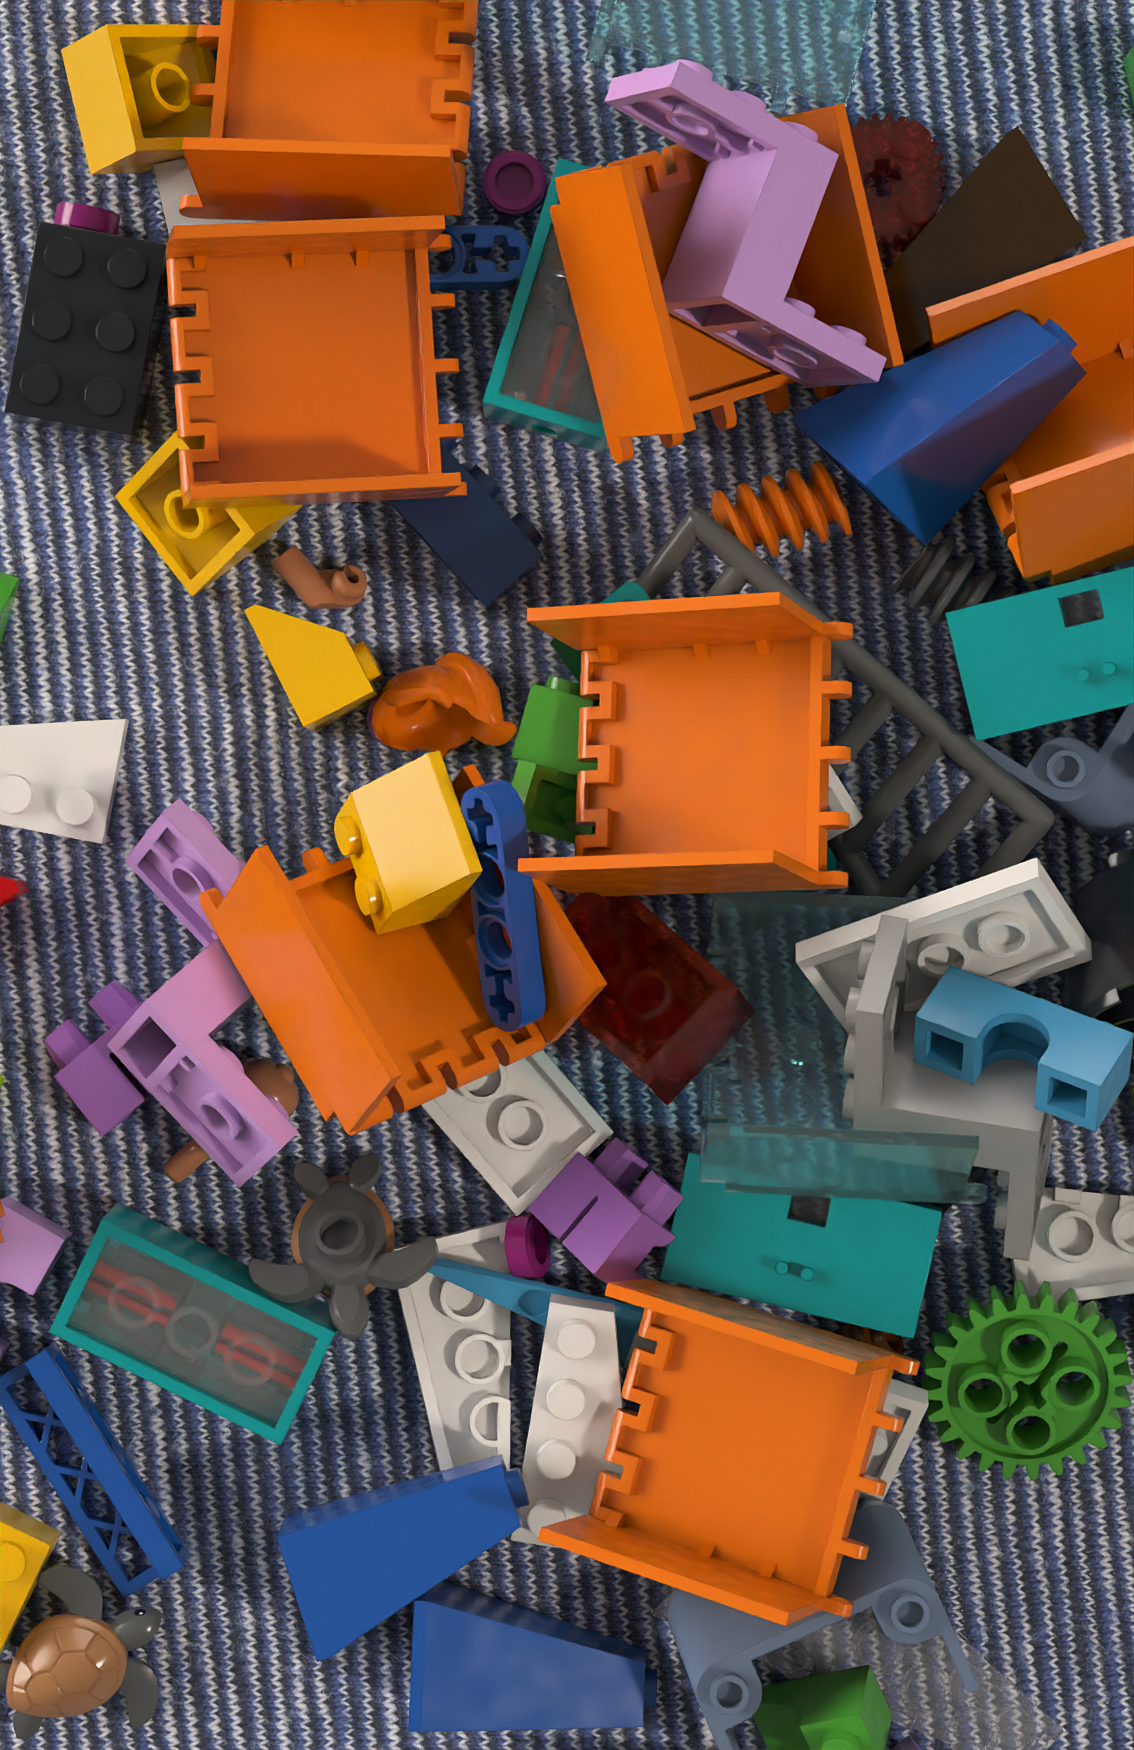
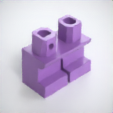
[43,980,153,1137]
[527,1137,685,1284]

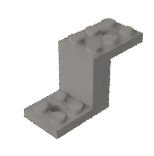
[842,915,1053,1261]

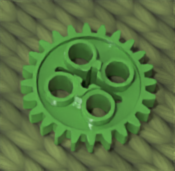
[921,1280,1133,1480]

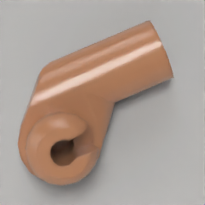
[272,545,367,609]

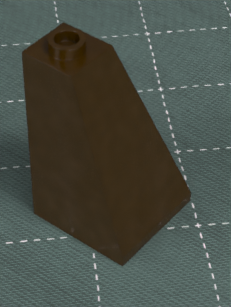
[881,126,1087,374]

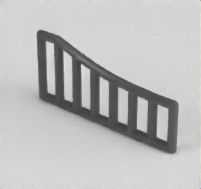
[622,508,1055,915]

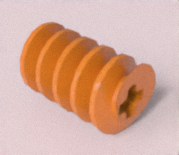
[711,460,852,567]

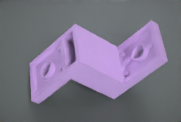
[604,59,887,388]
[106,798,299,1188]

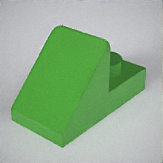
[511,759,596,844]

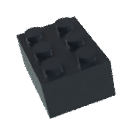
[4,221,171,444]

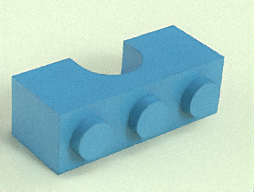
[913,965,1134,1132]

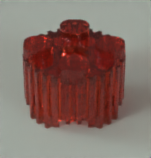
[849,113,947,255]

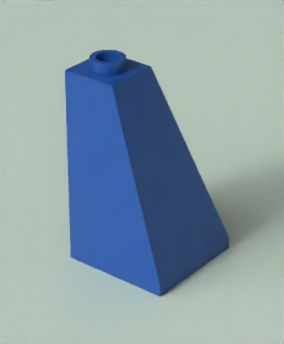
[792,310,1087,546]
[276,1454,530,1662]
[408,1580,657,1732]

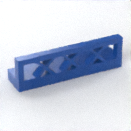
[0,1341,191,1599]

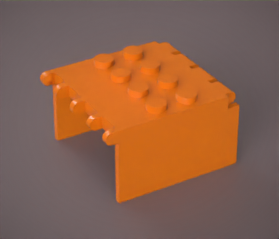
[179,0,479,221]
[549,103,904,463]
[166,215,467,509]
[925,235,1134,586]
[518,592,853,896]
[199,764,607,1136]
[538,1278,920,1626]

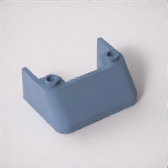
[966,558,1134,837]
[667,1500,980,1750]

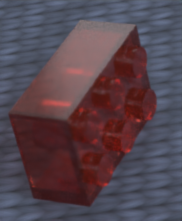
[563,892,756,1106]

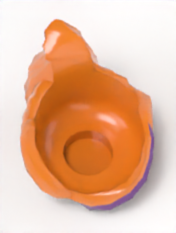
[366,652,518,758]

